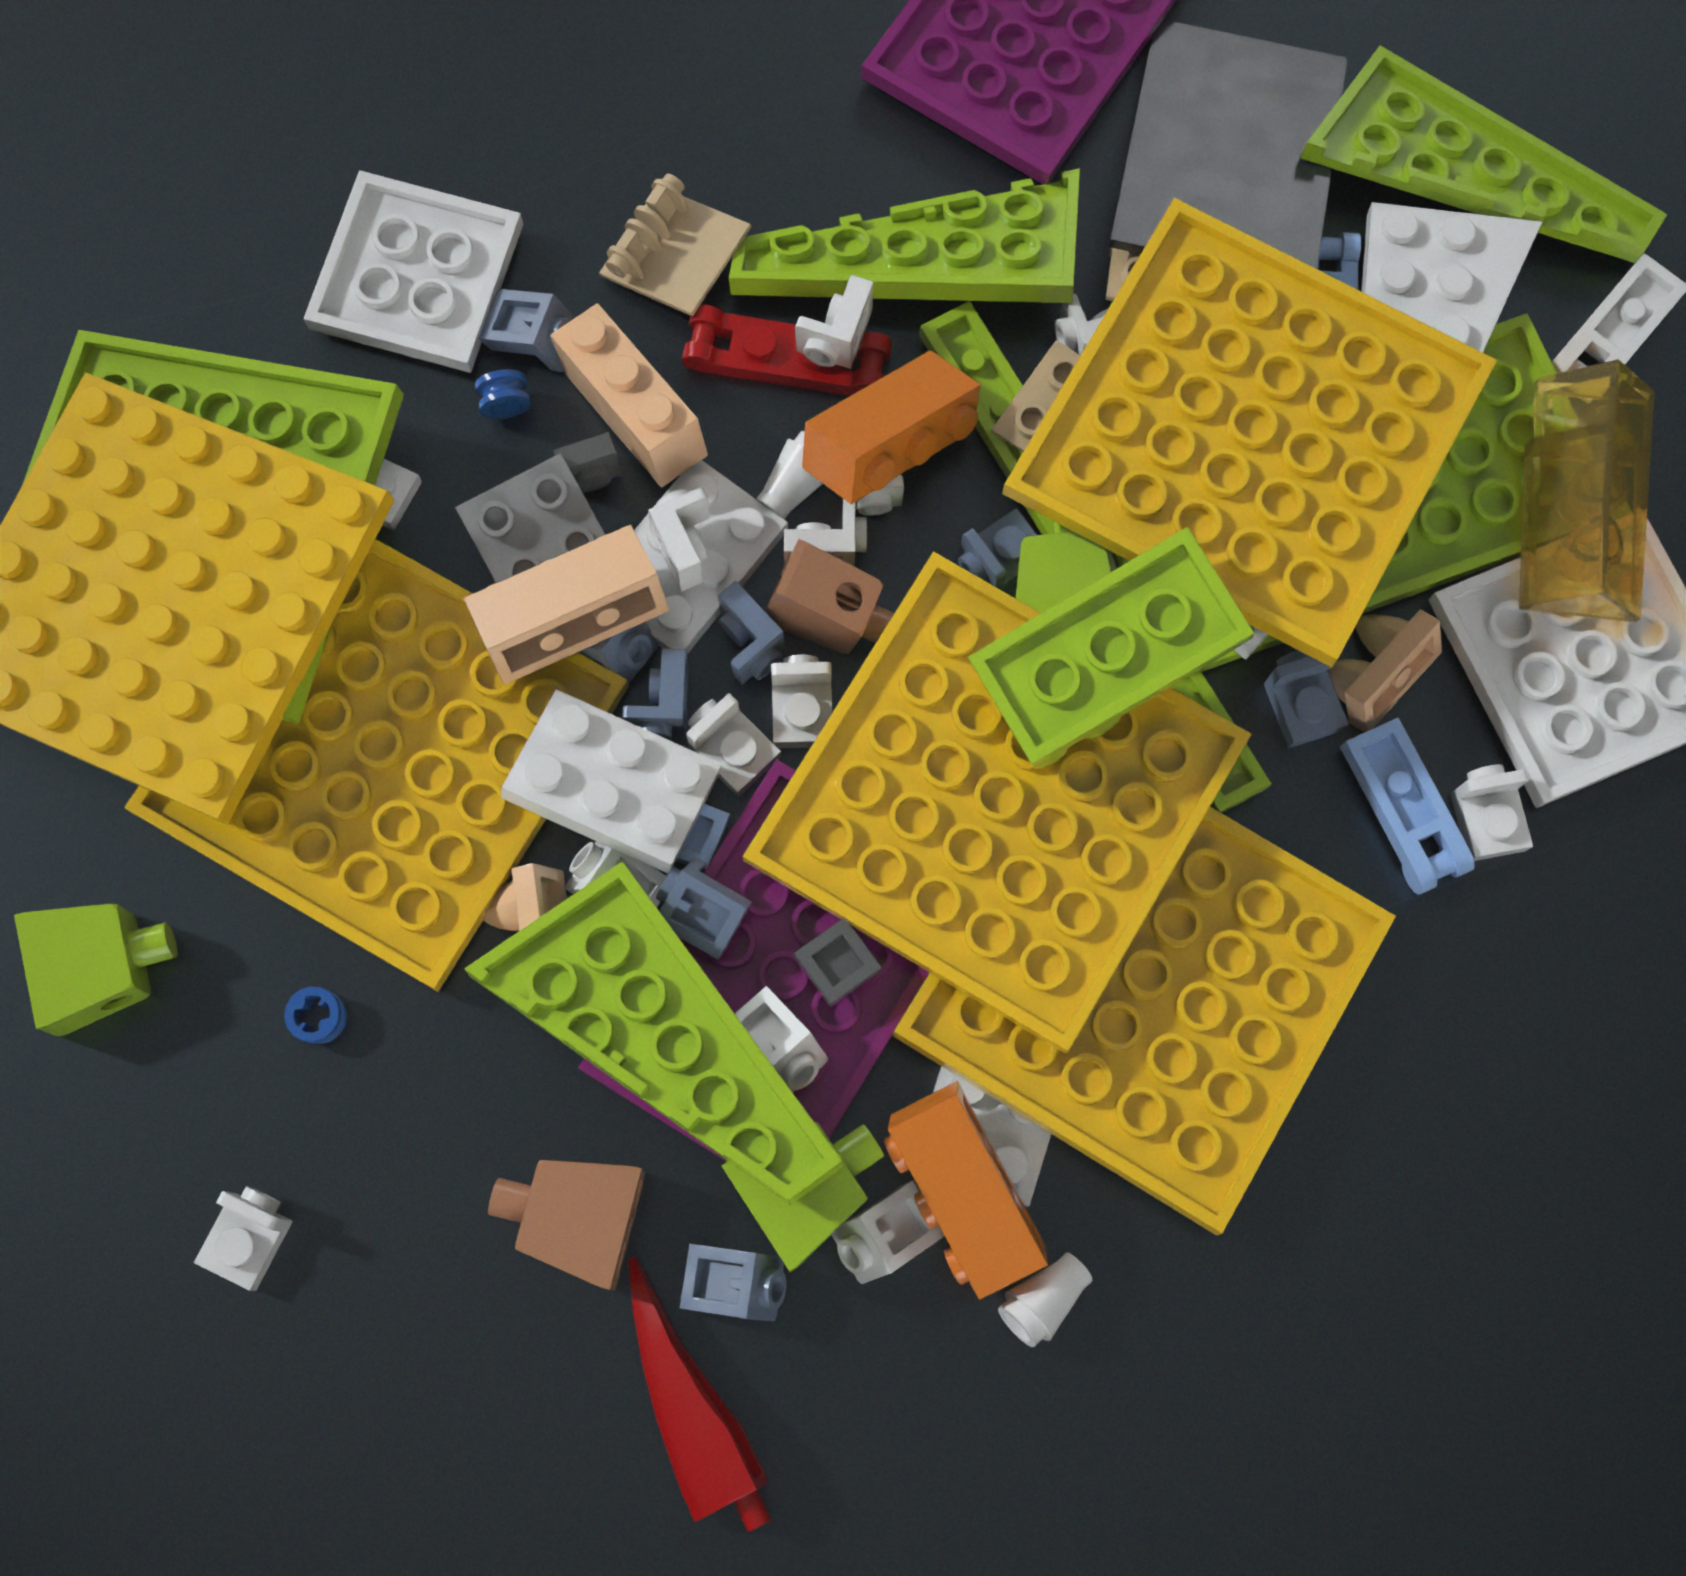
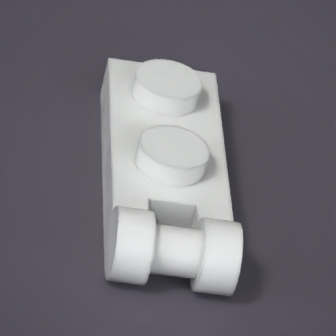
[1552,253,1686,405]

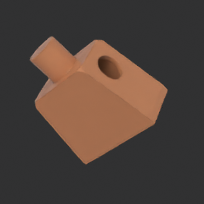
[765,539,894,654]
[488,1160,646,1290]

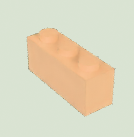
[550,303,708,488]
[464,524,670,685]

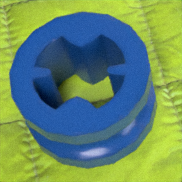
[475,369,531,419]
[284,986,347,1044]

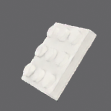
[303,170,523,373]

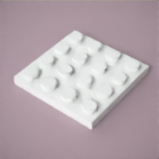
[1428,507,1686,808]

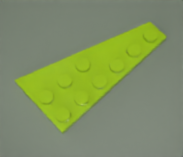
[1299,45,1668,263]
[729,168,1080,303]
[464,861,844,1206]

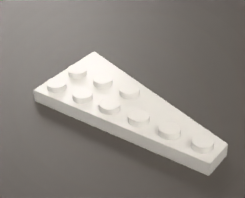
[1361,202,1542,353]

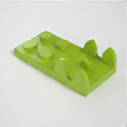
[968,527,1255,769]

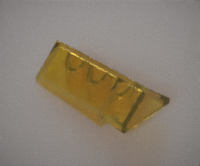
[1519,359,1655,623]

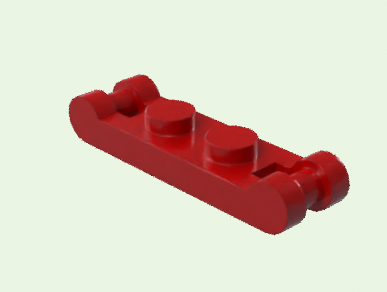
[681,305,893,396]

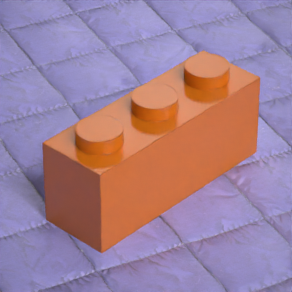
[802,350,981,505]
[884,1081,1048,1300]

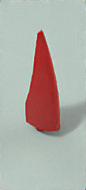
[628,1256,772,1532]

